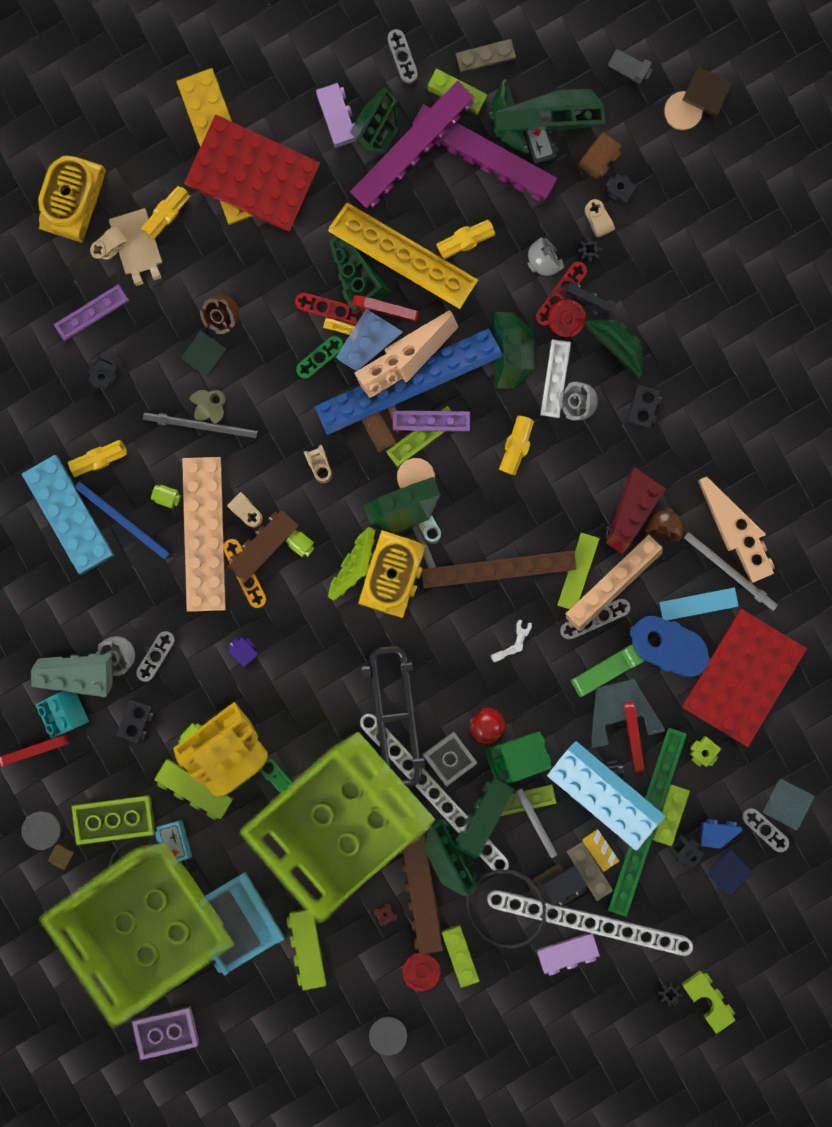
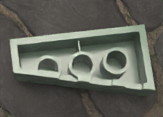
[31,652,112,697]

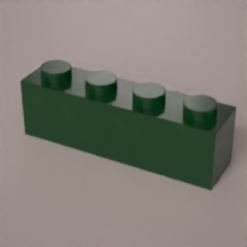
[455,778,514,858]

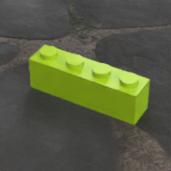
[154,759,234,820]
[287,909,326,990]

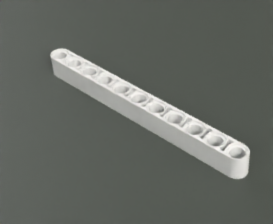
[360,714,509,874]
[487,890,693,956]

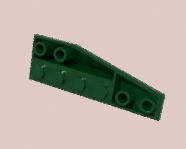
[493,89,606,132]

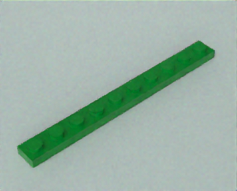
[608,728,686,917]

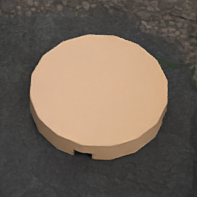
[664,91,703,130]
[397,458,435,488]

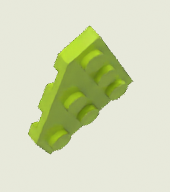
[328,527,375,600]

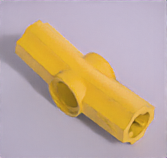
[141,186,190,240]
[436,220,495,260]
[499,416,534,475]
[68,440,127,477]

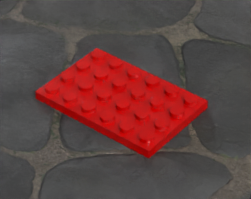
[184,114,320,232]
[682,609,807,747]

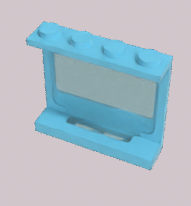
[205,872,285,976]

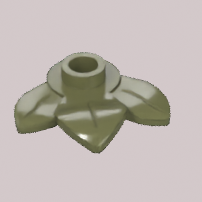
[189,390,225,424]

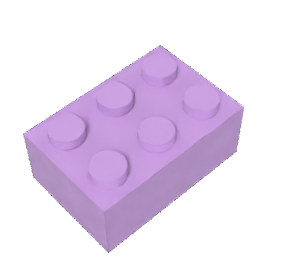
[132,1005,199,1060]

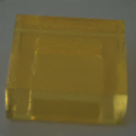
[48,844,74,870]

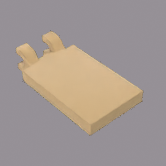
[109,208,163,286]

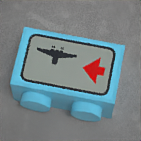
[155,820,192,861]

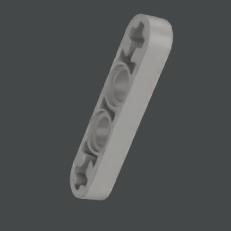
[560,599,630,639]

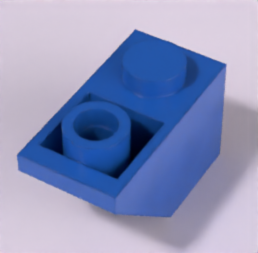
[699,819,742,848]

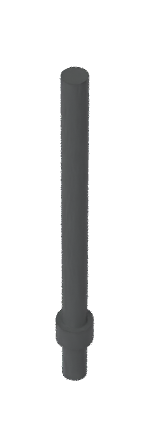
[143,412,258,438]

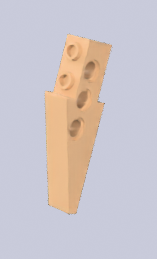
[354,310,458,398]
[698,477,775,583]

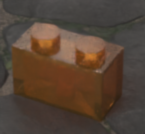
[579,132,621,179]
[361,412,396,453]

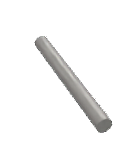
[412,524,436,568]
[515,788,558,858]

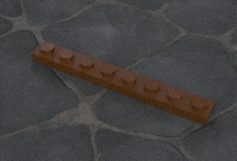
[422,551,576,588]

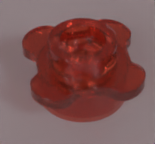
[374,903,397,926]

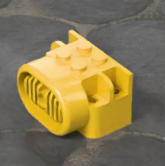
[38,155,106,243]
[358,530,426,618]
[173,702,268,797]

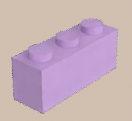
[316,83,357,148]
[537,932,600,975]

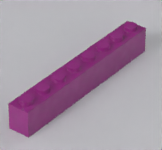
[350,80,475,208]
[412,104,557,201]

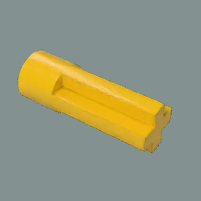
[323,317,356,335]

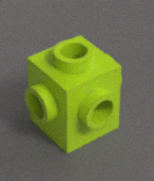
[690,736,721,767]

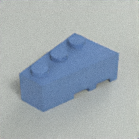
[336,310,402,371]

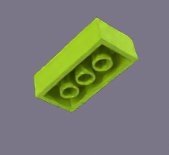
[72,795,155,845]

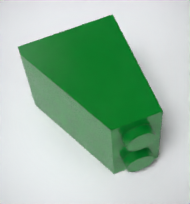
[484,731,552,784]

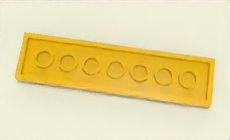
[177,68,252,225]
[328,203,478,309]

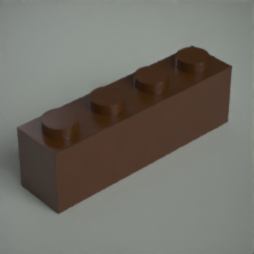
[228,510,298,583]

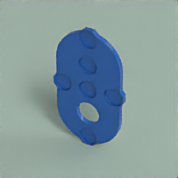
[630,616,710,677]

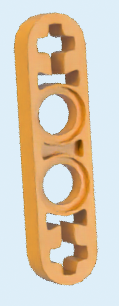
[223,539,266,608]

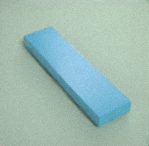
[659,588,738,620]

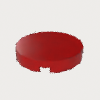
[548,299,586,337]
[402,953,441,991]

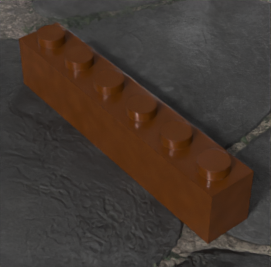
[400,834,444,954]

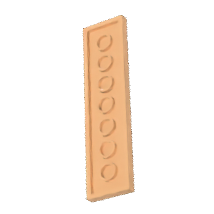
[182,457,226,611]

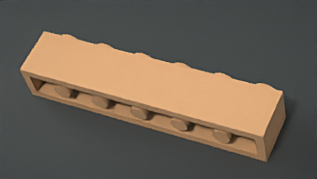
[566,535,662,631]

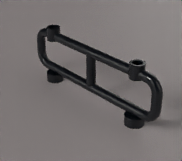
[362,645,425,788]

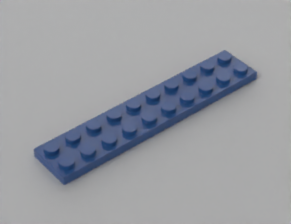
[315,329,503,435]

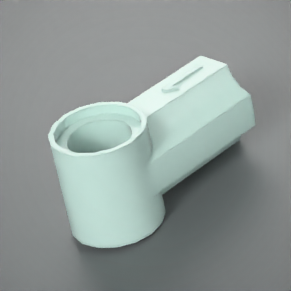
[418,515,441,544]

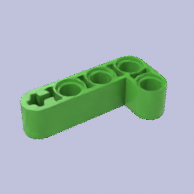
[570,644,645,697]

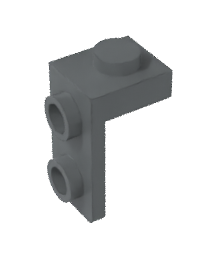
[608,49,652,84]

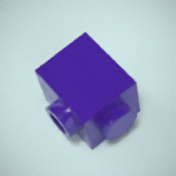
[228,638,258,667]

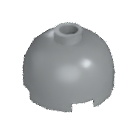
[528,237,564,276]
[559,382,598,420]
[96,636,135,676]

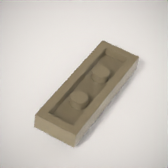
[456,39,516,73]
[566,841,613,901]

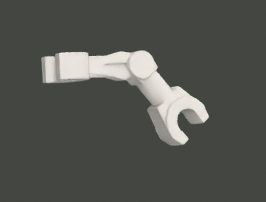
[490,620,532,662]

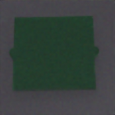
[181,331,226,376]

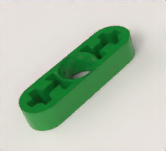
[296,336,343,379]

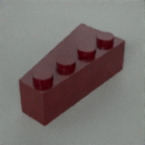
[606,467,666,554]

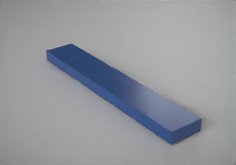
[74,482,170,560]

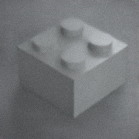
[423,732,477,786]

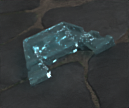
[591,679,665,748]

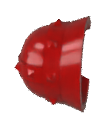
[468,708,506,746]

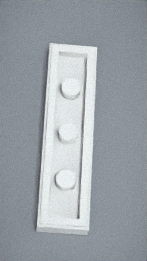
[541,339,571,418]

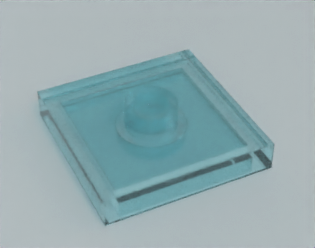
[762,778,815,830]

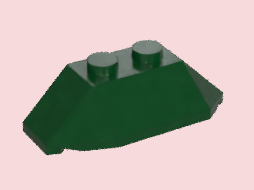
[488,79,530,156]
[350,87,399,154]
[494,312,535,389]
[584,320,643,379]
[363,477,441,534]
[424,819,478,896]

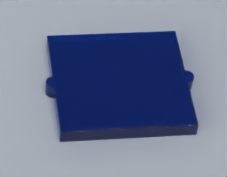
[707,850,753,896]

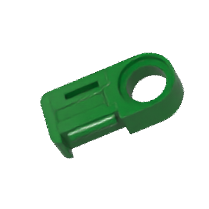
[260,759,293,795]

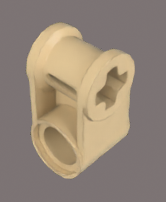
[585,199,615,238]
[90,226,128,260]
[304,445,332,483]
[227,492,263,527]

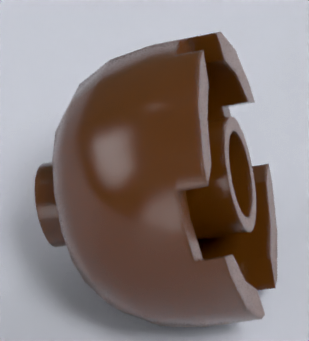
[200,295,240,334]
[645,508,684,541]

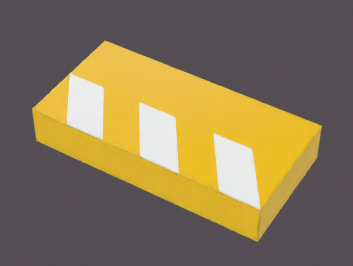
[582,829,619,872]

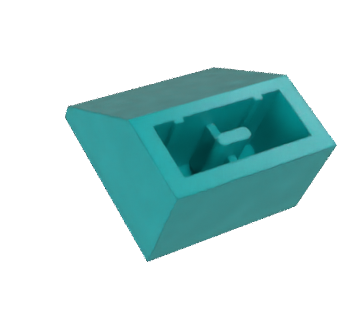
[36,691,89,739]

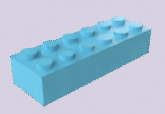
[22,455,115,575]
[547,741,665,851]

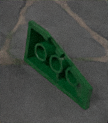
[329,236,392,312]

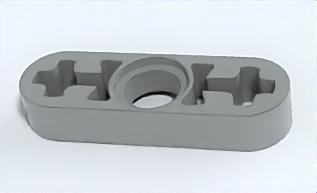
[388,29,418,84]
[137,631,175,682]
[742,808,789,852]

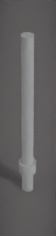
[684,532,778,611]

